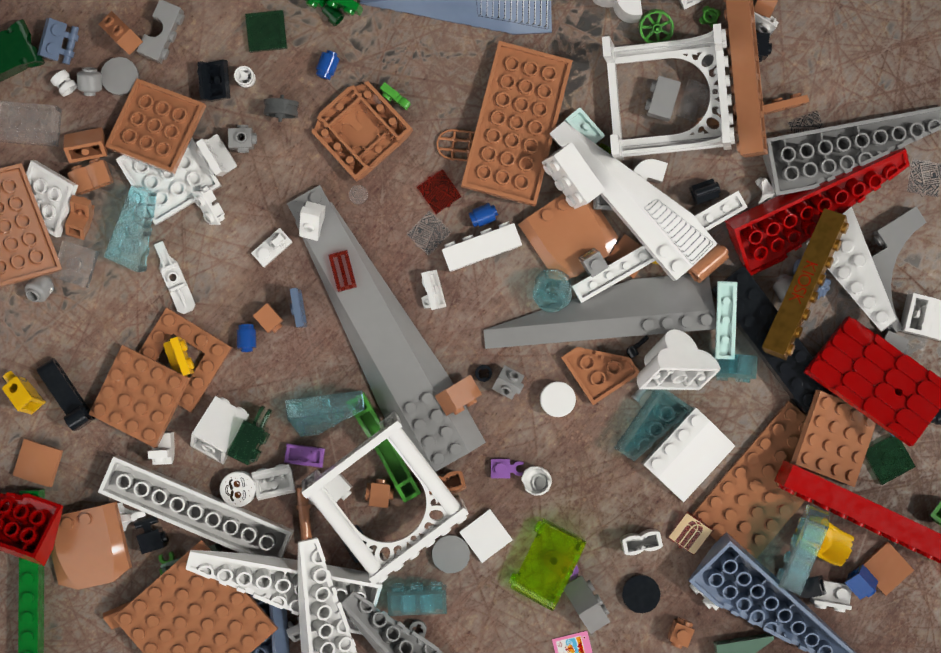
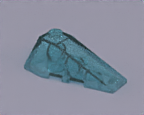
[285,390,365,437]

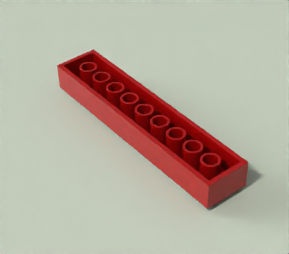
[774,460,941,564]

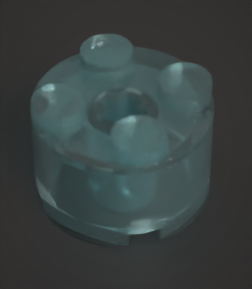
[533,269,572,312]

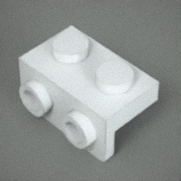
[196,134,237,176]
[251,464,296,501]

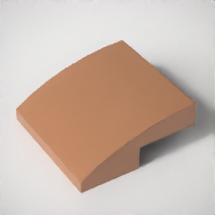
[13,438,63,487]

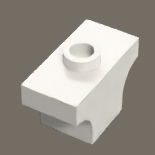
[299,201,326,241]

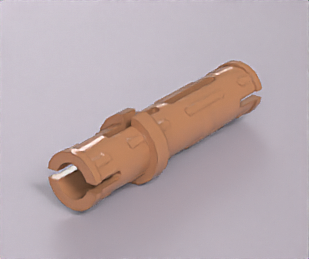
[295,487,312,541]

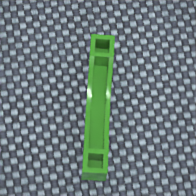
[346,392,422,503]

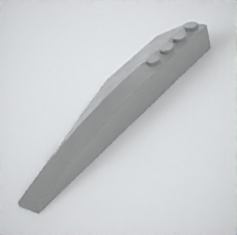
[484,274,716,349]

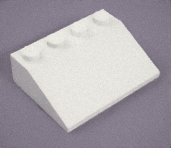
[641,407,735,502]

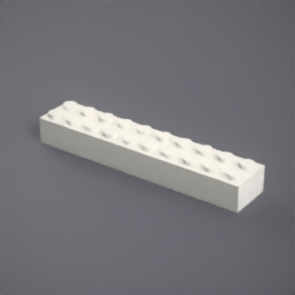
[98,455,294,558]

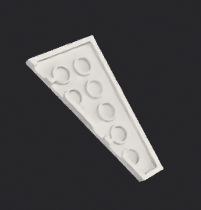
[806,207,897,332]

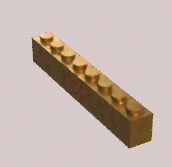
[762,208,849,360]

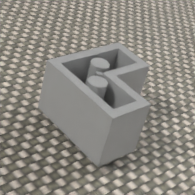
[562,576,610,634]

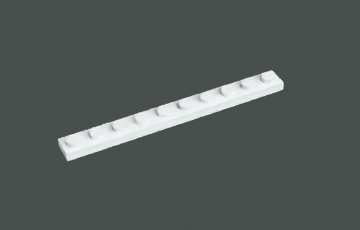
[571,191,748,303]

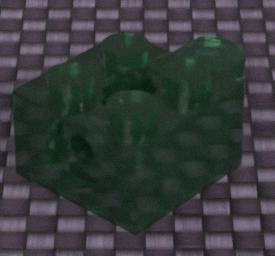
[227,405,272,465]

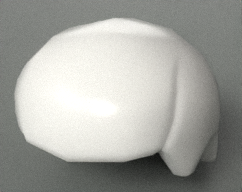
[521,466,552,496]

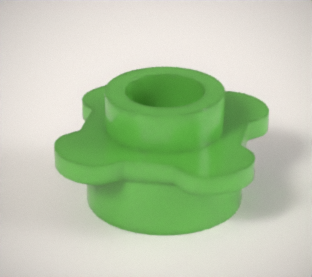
[699,6,721,28]

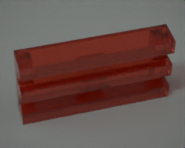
[328,250,357,292]

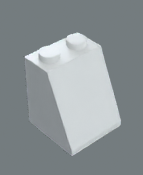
[190,396,249,464]

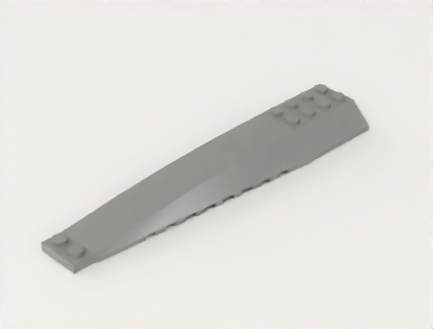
[287,185,486,472]

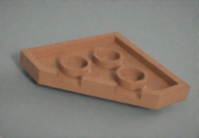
[561,347,640,405]

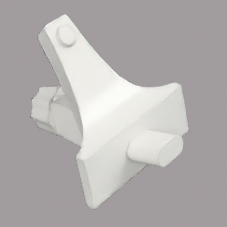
[755,177,775,205]
[117,502,146,531]

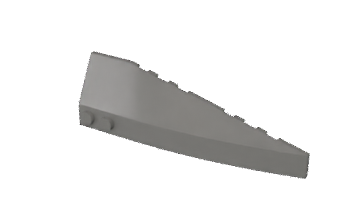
[763,106,941,196]
[341,591,443,653]

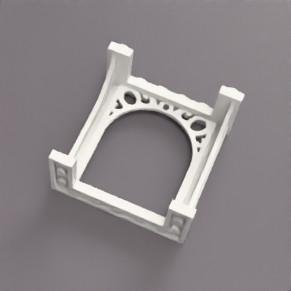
[602,23,735,161]
[301,411,469,585]

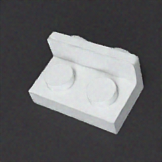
[810,580,852,612]

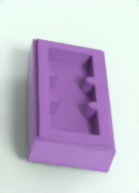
[284,443,325,468]

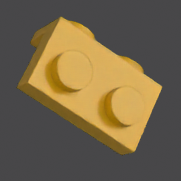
[163,337,195,376]

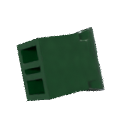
[0,19,45,82]

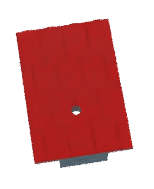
[803,316,941,447]

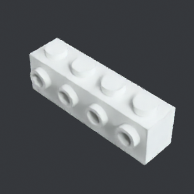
[442,221,522,272]

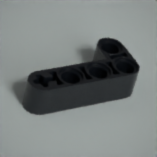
[36,358,95,431]

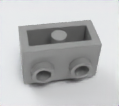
[644,76,681,122]

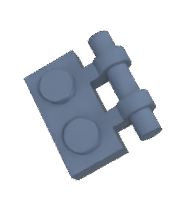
[37,18,79,65]

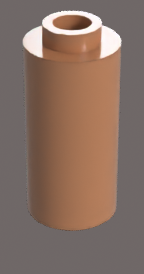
[688,244,729,283]

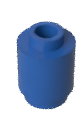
[316,50,340,80]
[468,203,498,227]
[237,324,256,352]

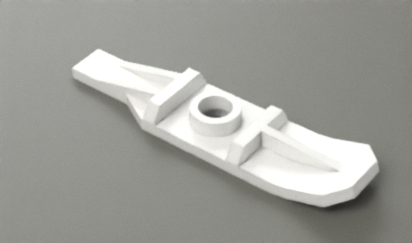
[154,241,196,314]

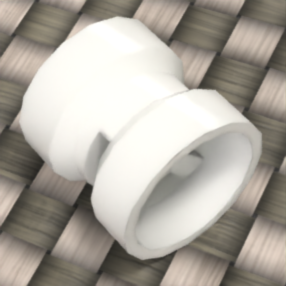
[234,66,256,88]
[50,70,77,97]

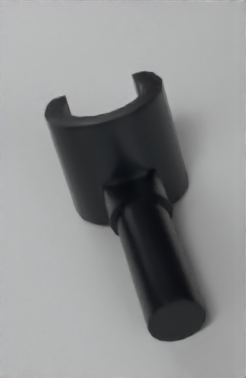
[626,335,649,358]

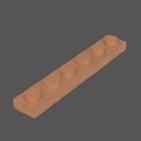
[693,93,809,131]

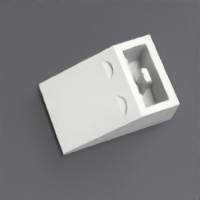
[900,293,941,341]

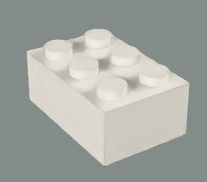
[542,142,605,209]

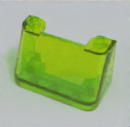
[508,518,586,611]

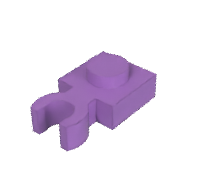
[491,459,524,478]

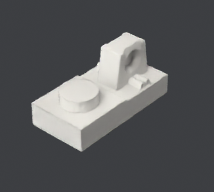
[251,228,293,268]
[421,270,446,310]

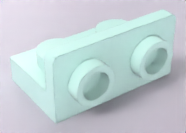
[564,108,605,144]

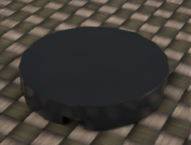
[622,574,661,614]

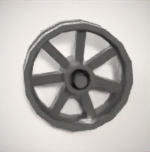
[263,95,299,122]

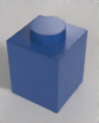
[845,564,878,600]

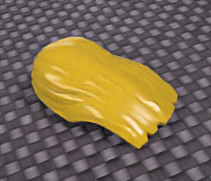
[795,517,854,566]

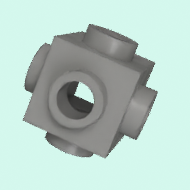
[228,125,257,153]
[492,365,524,400]

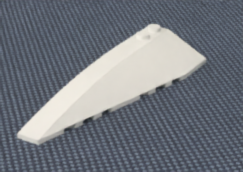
[298,537,357,653]

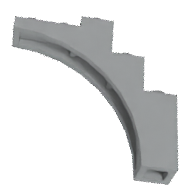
[871,206,927,333]

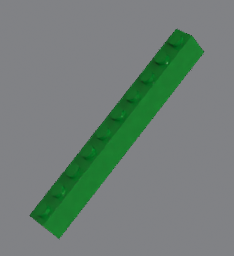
[18,489,45,653]

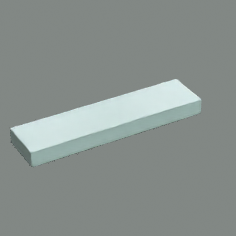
[715,281,737,359]

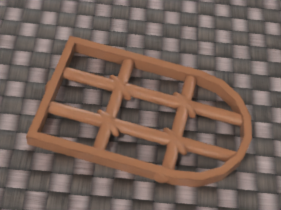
[436,129,475,162]

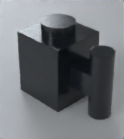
[689,179,721,206]
[134,516,169,554]

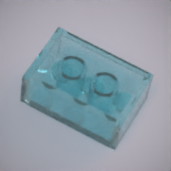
[387,582,447,616]

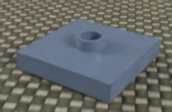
[290,288,307,328]

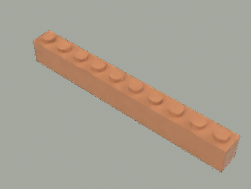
[723,0,768,158]

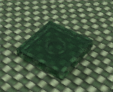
[245,10,288,53]
[865,435,916,485]

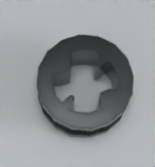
[475,365,492,382]

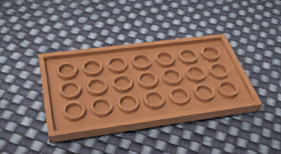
[461,41,573,206]
[690,401,825,558]

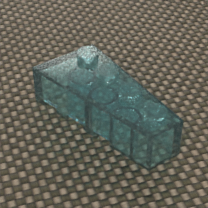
[104,186,157,272]
[614,389,693,461]
[776,504,829,595]

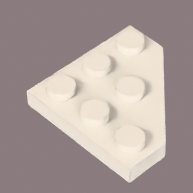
[26,160,78,237]

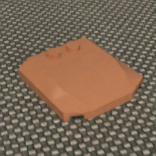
[312,81,413,182]
[518,193,619,280]
[51,501,132,590]

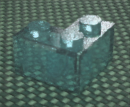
[713,353,758,383]

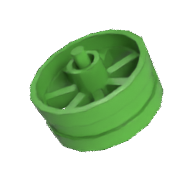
[638,9,674,43]

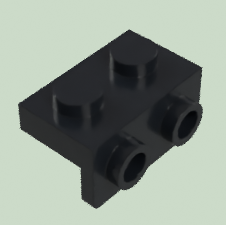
[197,60,231,102]

